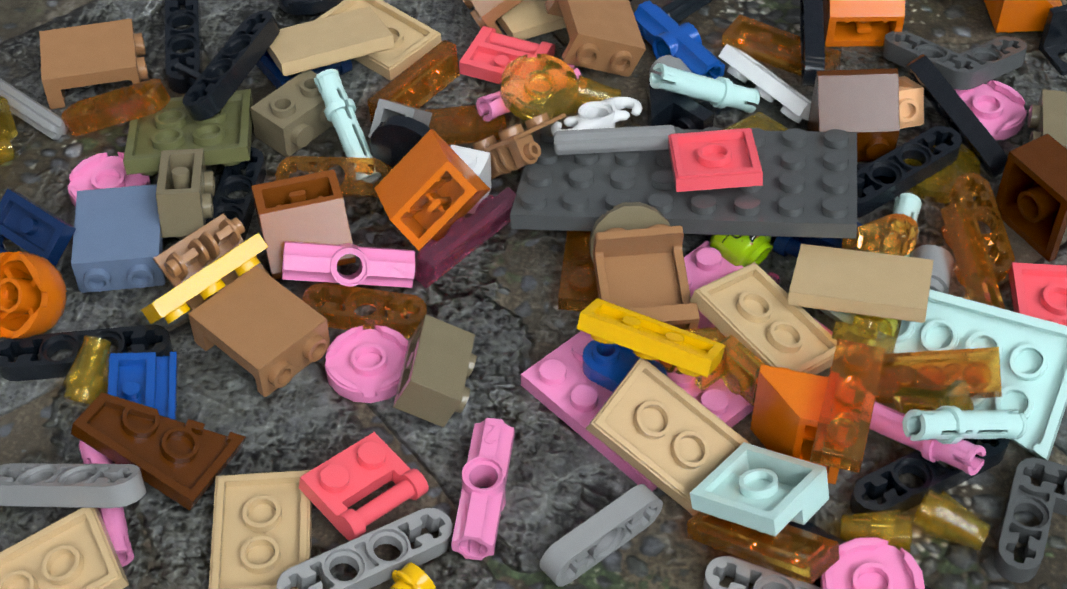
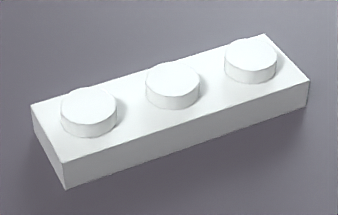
[718,44,812,123]

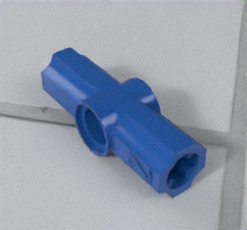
[634,0,725,79]

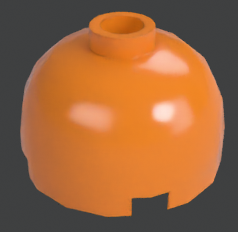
[0,251,67,339]

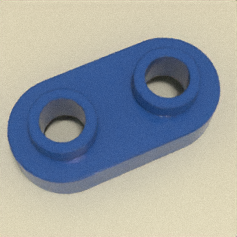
[582,340,667,392]

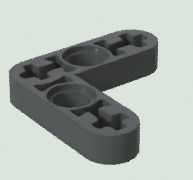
[882,31,1027,90]
[994,457,1067,583]

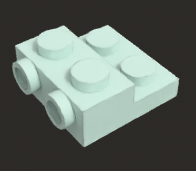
[690,442,829,536]

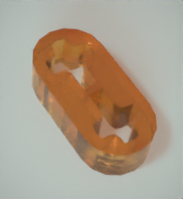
[841,213,918,256]

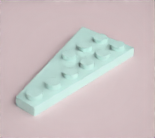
[819,289,1067,460]

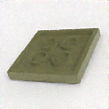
[123,89,253,176]

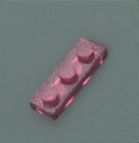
[414,187,517,289]

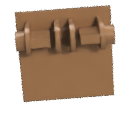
[472,112,567,180]
[153,213,270,311]

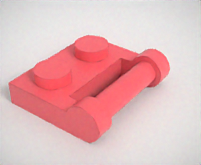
[459,26,555,85]
[299,432,429,541]

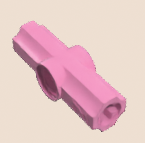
[282,241,415,288]
[451,418,515,561]

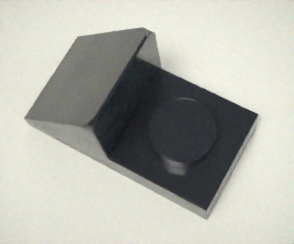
[647,80,714,130]

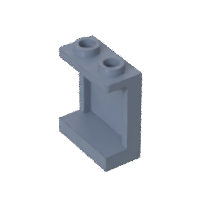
[71,184,166,293]

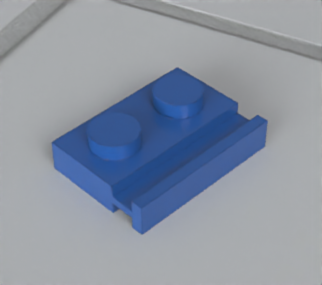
[107,352,178,420]

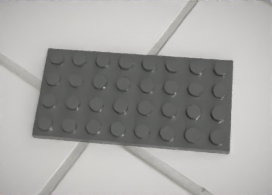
[510,124,857,239]

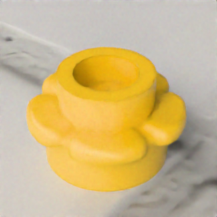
[390,562,436,589]

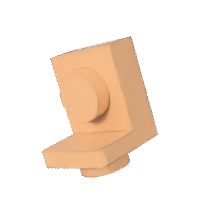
[899,76,924,129]

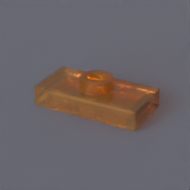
[425,105,507,145]

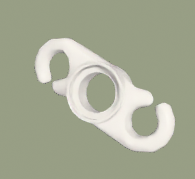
[550,96,643,136]

